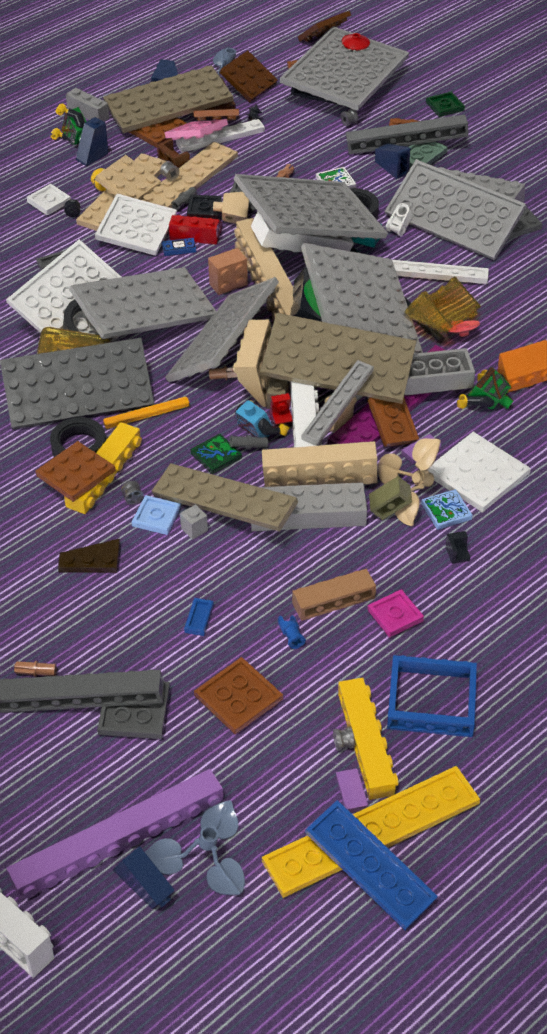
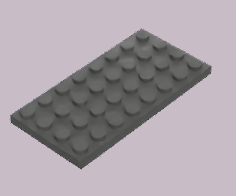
[0,338,154,429]

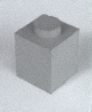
[180,504,208,540]

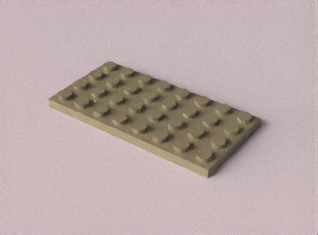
[103,65,233,133]
[260,313,416,404]

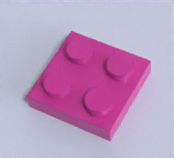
[367,589,424,638]

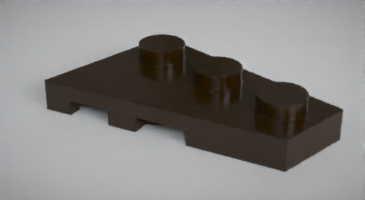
[58,538,120,573]

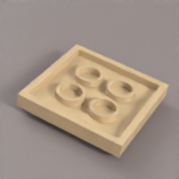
[95,155,161,200]

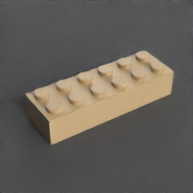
[262,441,378,487]

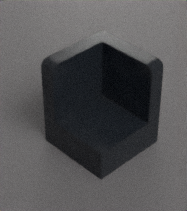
[445,531,470,564]

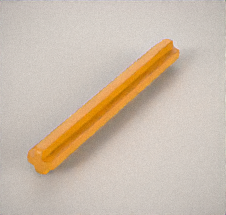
[103,396,189,429]

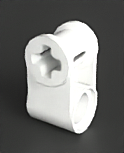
[386,203,413,237]

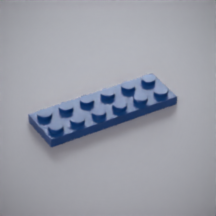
[305,800,438,930]

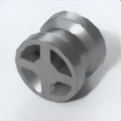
[341,109,358,126]
[160,161,180,181]
[121,481,144,505]
[333,726,355,751]

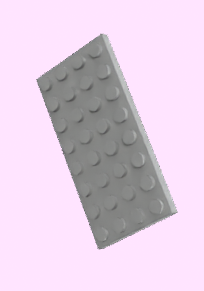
[384,159,527,261]
[69,267,217,339]
[165,277,279,382]

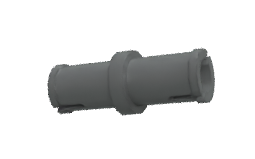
[171,187,197,210]
[229,435,268,450]

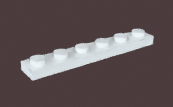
[176,119,265,153]
[392,260,489,284]

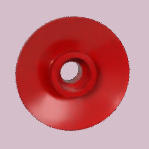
[342,33,370,50]

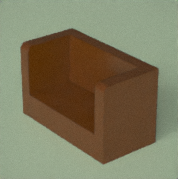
[157,139,190,168]

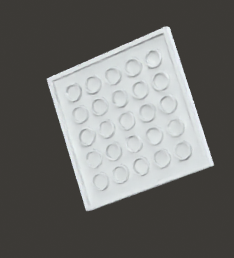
[7,240,121,350]

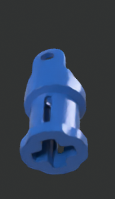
[278,615,306,649]

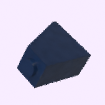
[151,59,178,82]
[76,117,109,167]
[375,144,411,179]
[113,846,175,909]

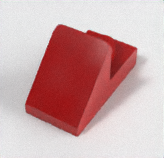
[269,393,293,424]

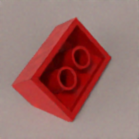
[169,215,222,245]

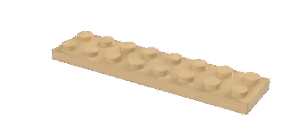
[141,142,238,208]
[76,153,166,231]

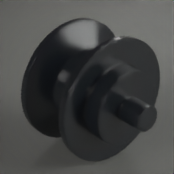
[246,105,262,121]
[64,199,81,217]

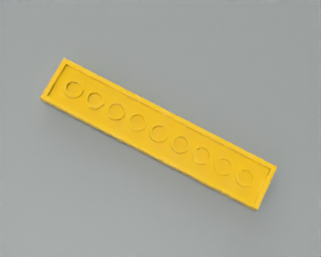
[262,766,480,898]

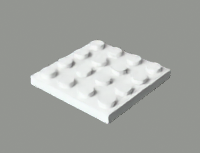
[95,194,177,256]
[428,432,531,513]

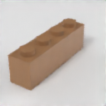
[292,569,376,621]

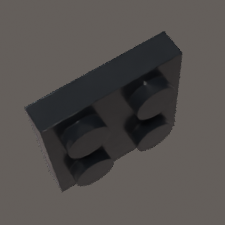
[187,195,222,219]

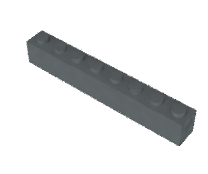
[346,114,469,154]
[0,669,164,713]

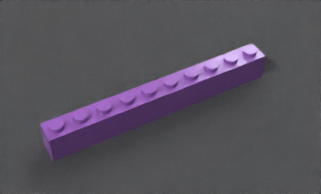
[6,769,223,901]

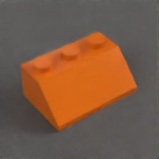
[497,340,547,393]

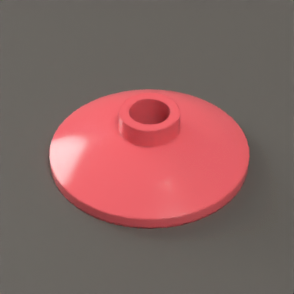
[446,320,480,337]

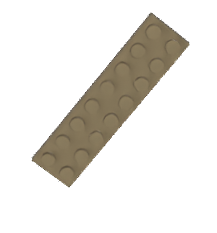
[152,463,298,532]

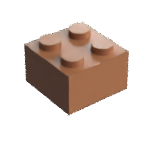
[208,248,248,295]

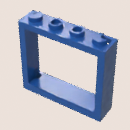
[387,655,477,737]

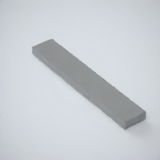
[301,360,374,446]

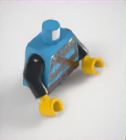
[235,400,290,438]

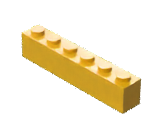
[64,422,142,514]
[338,678,398,800]

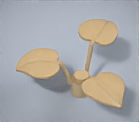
[378,438,441,526]

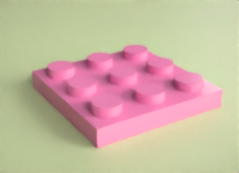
[165,119,228,140]

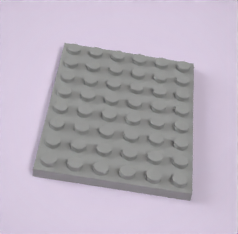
[280,27,409,110]
[234,174,388,239]
[301,243,423,354]

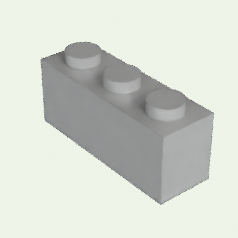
[66,88,109,121]

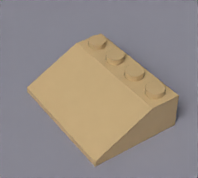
[233,320,272,407]

